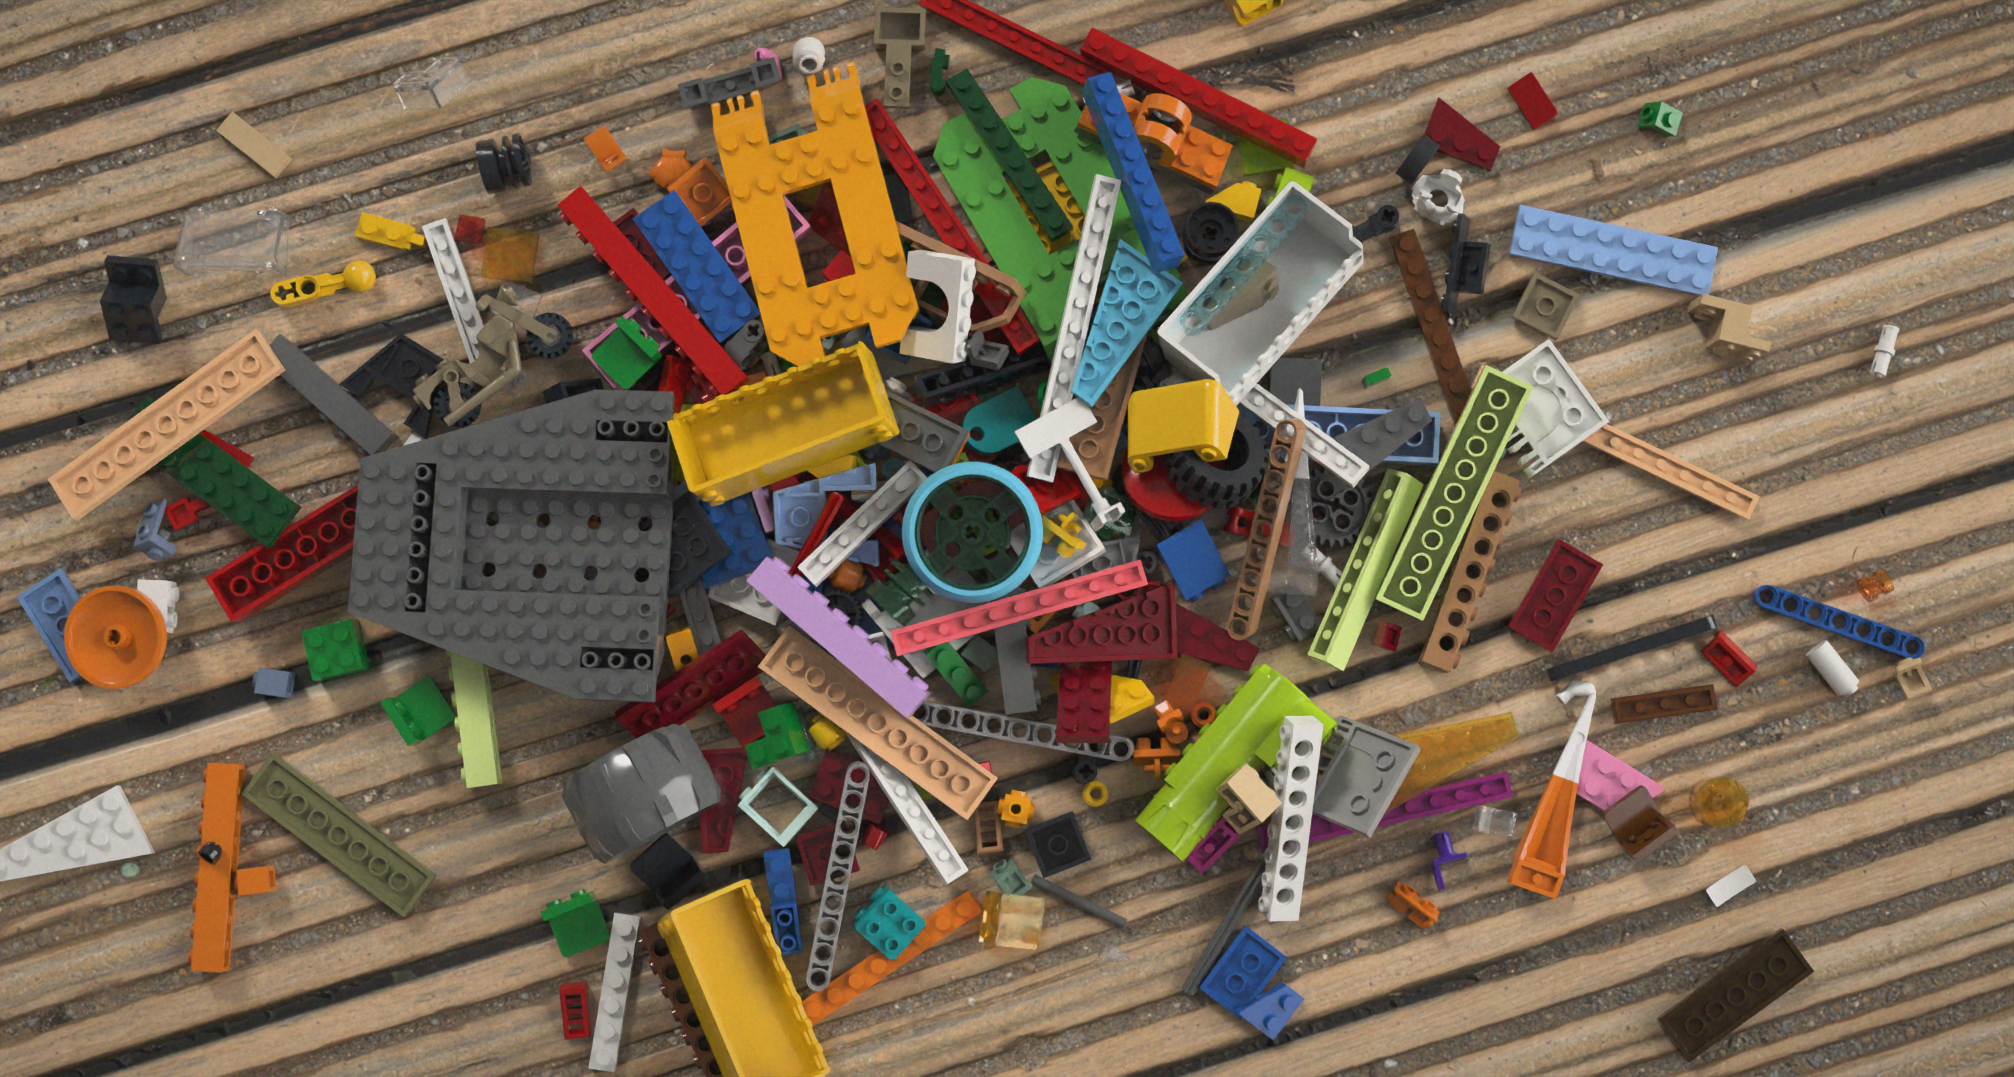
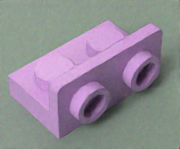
[751,486,775,536]

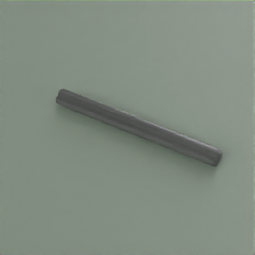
[1182,859,1266,996]

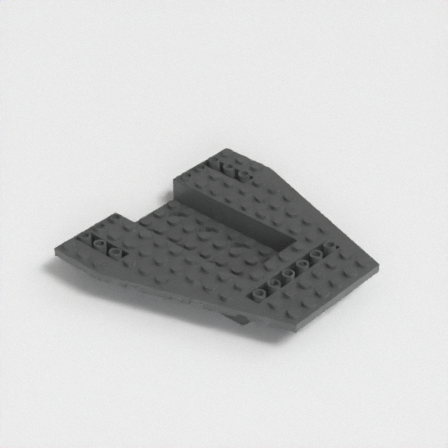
[348,389,677,703]

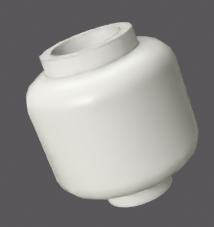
[793,37,825,75]

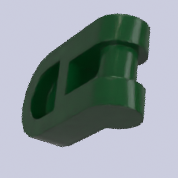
[930,48,950,96]

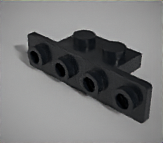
[1441,213,1491,317]

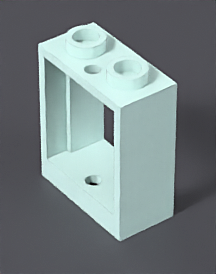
[738,767,820,847]

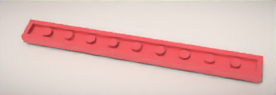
[890,559,1148,657]

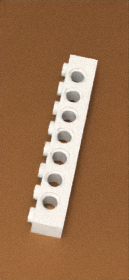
[1259,716,1323,922]

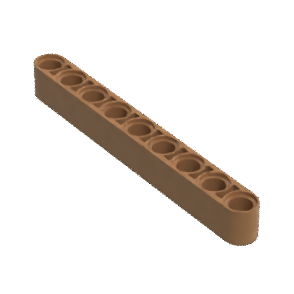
[1227,418,1306,640]

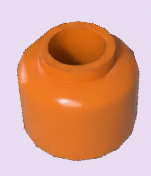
[827,559,867,594]

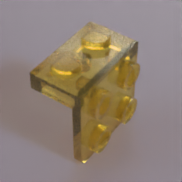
[979,890,1045,950]

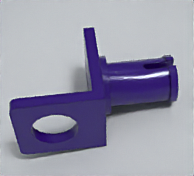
[1430,831,1468,892]

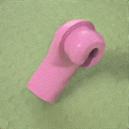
[754,48,782,80]

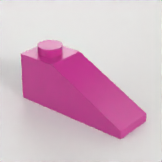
[1186,806,1243,873]

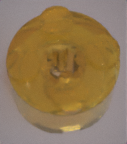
[1689,776,1749,828]

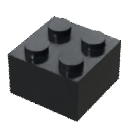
[1024,811,1092,879]

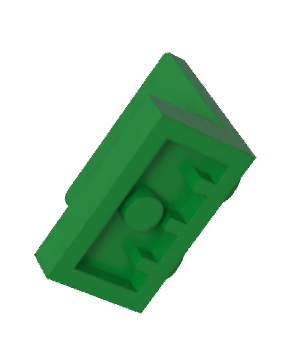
[380,676,457,746]

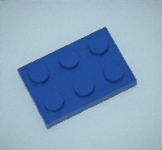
[1199,925,1287,1020]

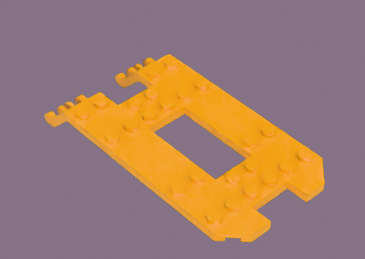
[710,61,920,367]

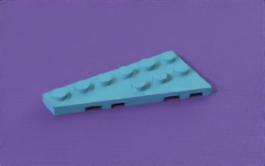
[1071,239,1183,408]

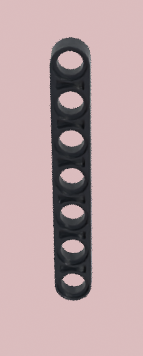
[1546,615,1717,682]

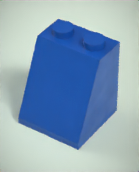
[1154,520,1230,603]

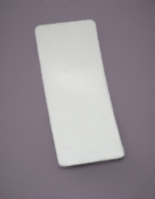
[1706,865,1756,907]

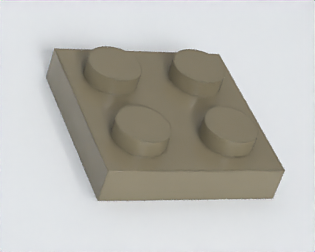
[1511,272,1580,341]

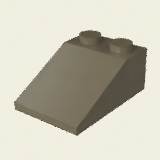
[1203,251,1279,331]

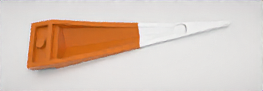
[1507,693,1596,899]

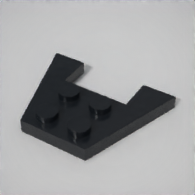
[339,333,444,438]

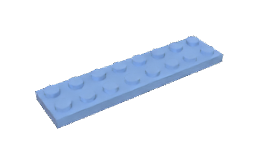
[1509,205,1718,296]

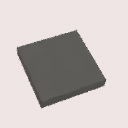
[1269,358,1322,406]

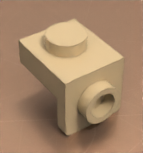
[1893,658,1932,701]

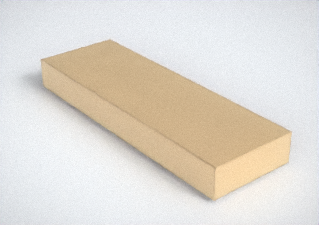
[216,112,292,178]

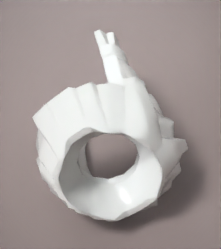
[1411,169,1465,225]

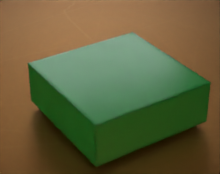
[1362,367,1392,389]

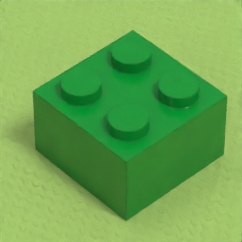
[301,618,370,682]

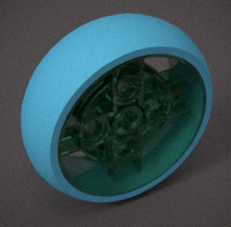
[902,462,1043,603]

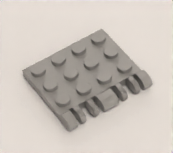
[1312,716,1421,838]

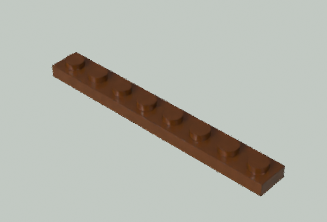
[1389,229,1471,427]

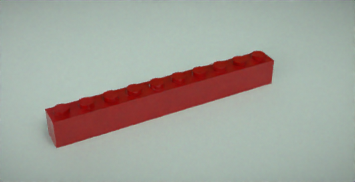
[1080,27,1317,168]
[557,185,749,397]

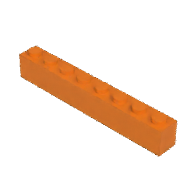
[188,763,246,973]

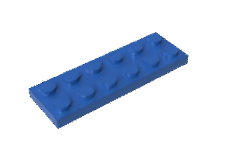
[633,190,761,344]

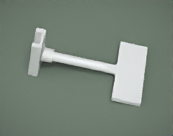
[1014,397,1125,532]

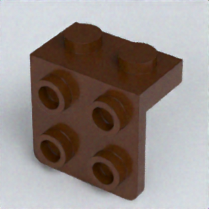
[1602,785,1679,863]

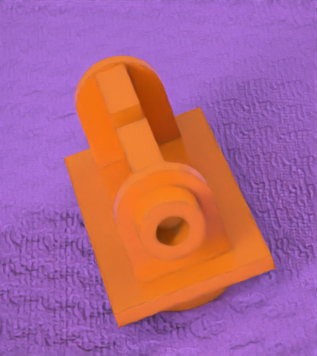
[1386,881,1439,930]

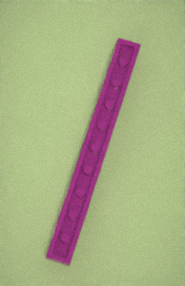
[1256,771,1513,853]

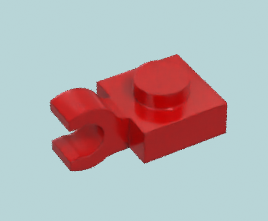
[165,496,212,531]

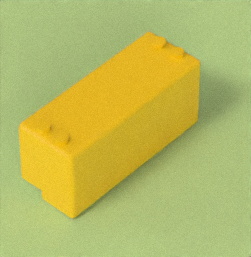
[667,341,899,506]
[657,879,830,1077]

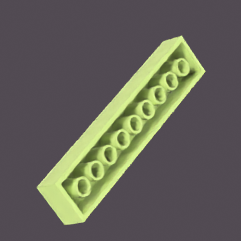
[1375,365,1534,621]

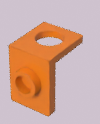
[584,125,627,172]

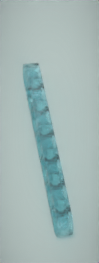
[1180,195,1307,336]

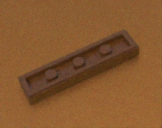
[1610,684,1718,724]

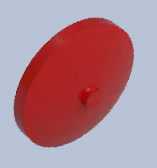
[1121,448,1225,521]

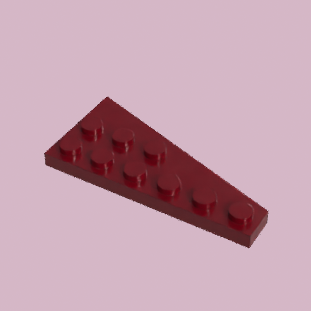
[1026,581,1177,664]

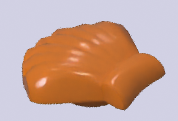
[649,149,693,189]

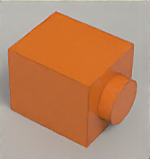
[234,865,277,896]

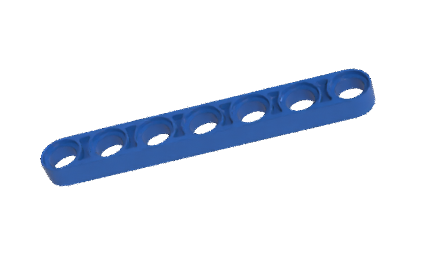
[1752,585,1925,659]

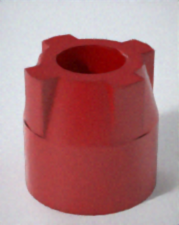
[862,823,888,851]

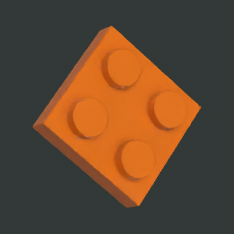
[666,157,732,226]

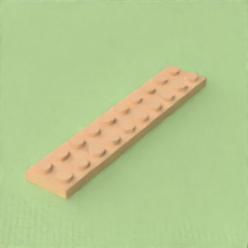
[48,329,285,521]
[758,625,998,820]

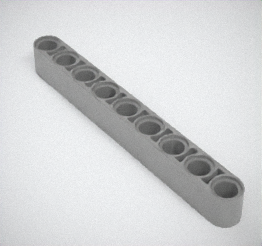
[912,700,1134,761]
[806,761,869,991]

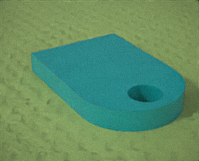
[961,386,1037,456]

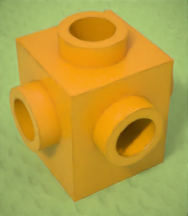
[997,790,1035,828]

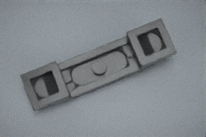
[677,57,781,109]

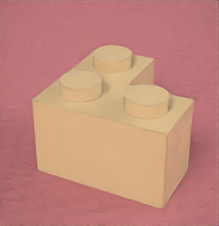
[1216,763,1281,835]

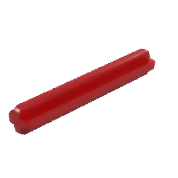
[789,491,844,577]

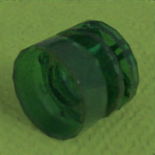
[865,559,935,627]

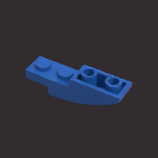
[763,848,803,956]

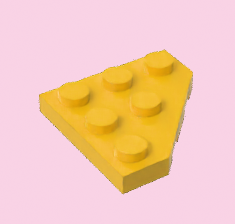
[1049,672,1155,724]

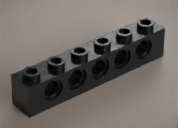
[912,342,1052,409]

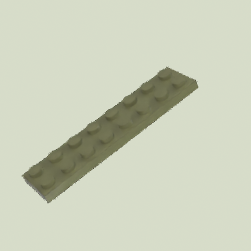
[241,752,437,918]

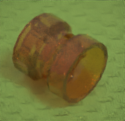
[1857,569,1894,603]

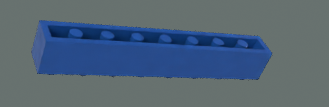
[1082,72,1185,274]

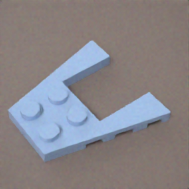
[773,463,880,566]

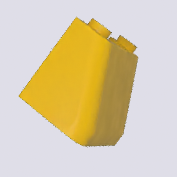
[1128,379,1239,473]

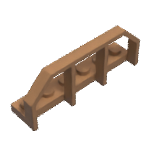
[896,221,1027,334]

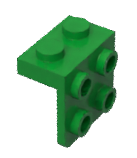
[592,316,662,390]
[541,889,611,957]

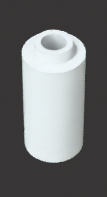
[1806,640,1859,697]

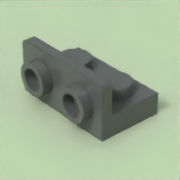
[1270,583,1321,643]

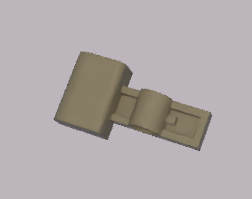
[874,7,926,109]

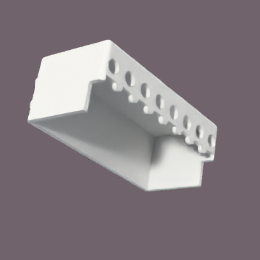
[1157,181,1363,406]

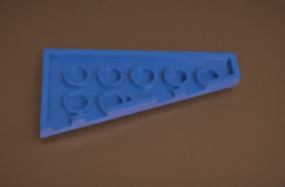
[702,492,774,590]

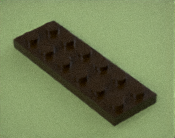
[1656,928,1815,1062]

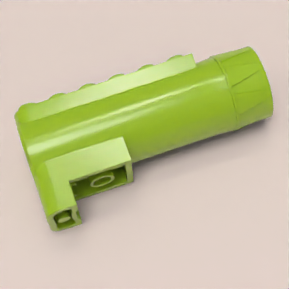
[1134,663,1338,862]

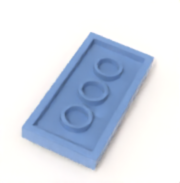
[16,569,82,682]

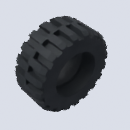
[1164,413,1269,509]

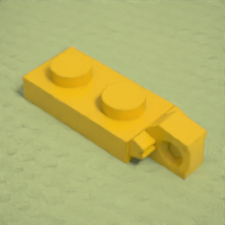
[354,212,427,251]

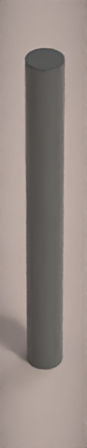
[1031,874,1127,929]

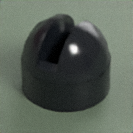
[198,842,222,865]

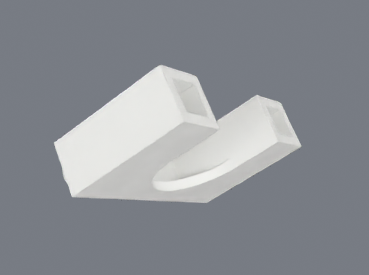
[899,250,976,364]

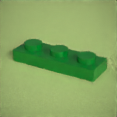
[923,642,989,708]

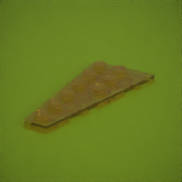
[1384,712,1518,815]

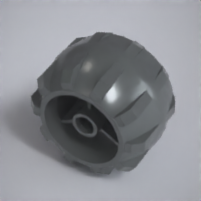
[561,724,721,864]

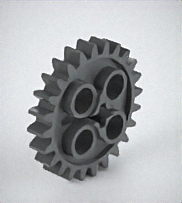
[1291,467,1374,548]

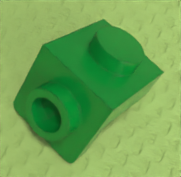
[1638,101,1683,137]

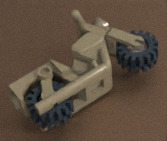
[413,285,573,428]

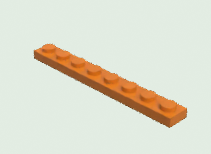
[802,890,982,1026]

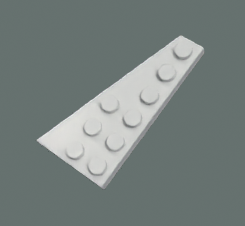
[0,785,155,882]

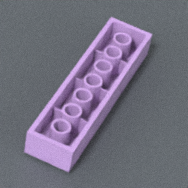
[746,557,930,718]

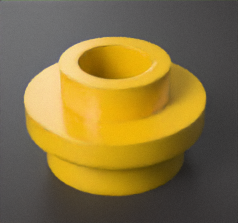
[1082,781,1108,807]

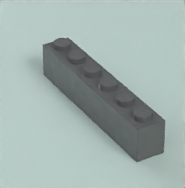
[269,334,398,457]
[985,556,1041,715]

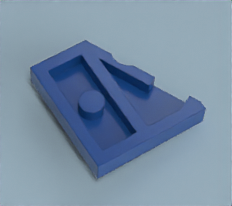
[1235,982,1304,1040]

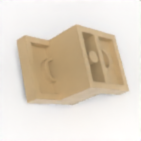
[1688,294,1771,362]

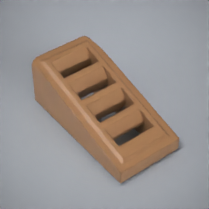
[974,801,1004,858]

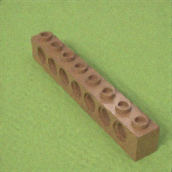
[1418,471,1522,673]

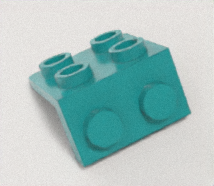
[852,884,926,960]

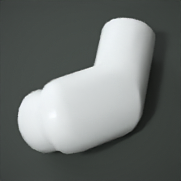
[1556,681,1596,705]

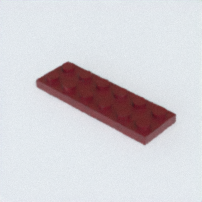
[615,629,766,738]

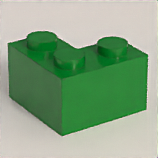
[745,702,810,770]

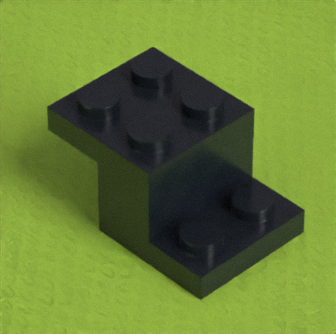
[100,255,167,344]

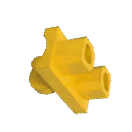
[1042,512,1087,558]

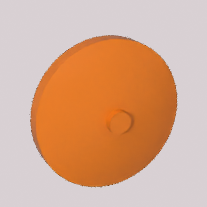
[64,586,167,689]

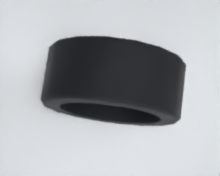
[1396,134,1440,185]

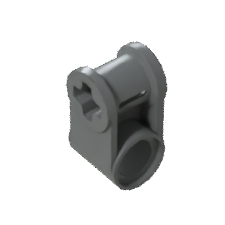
[723,320,769,370]

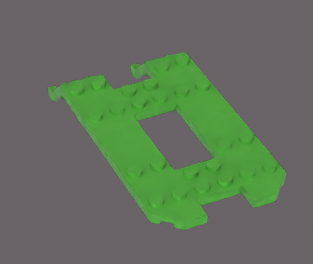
[933,77,1188,365]

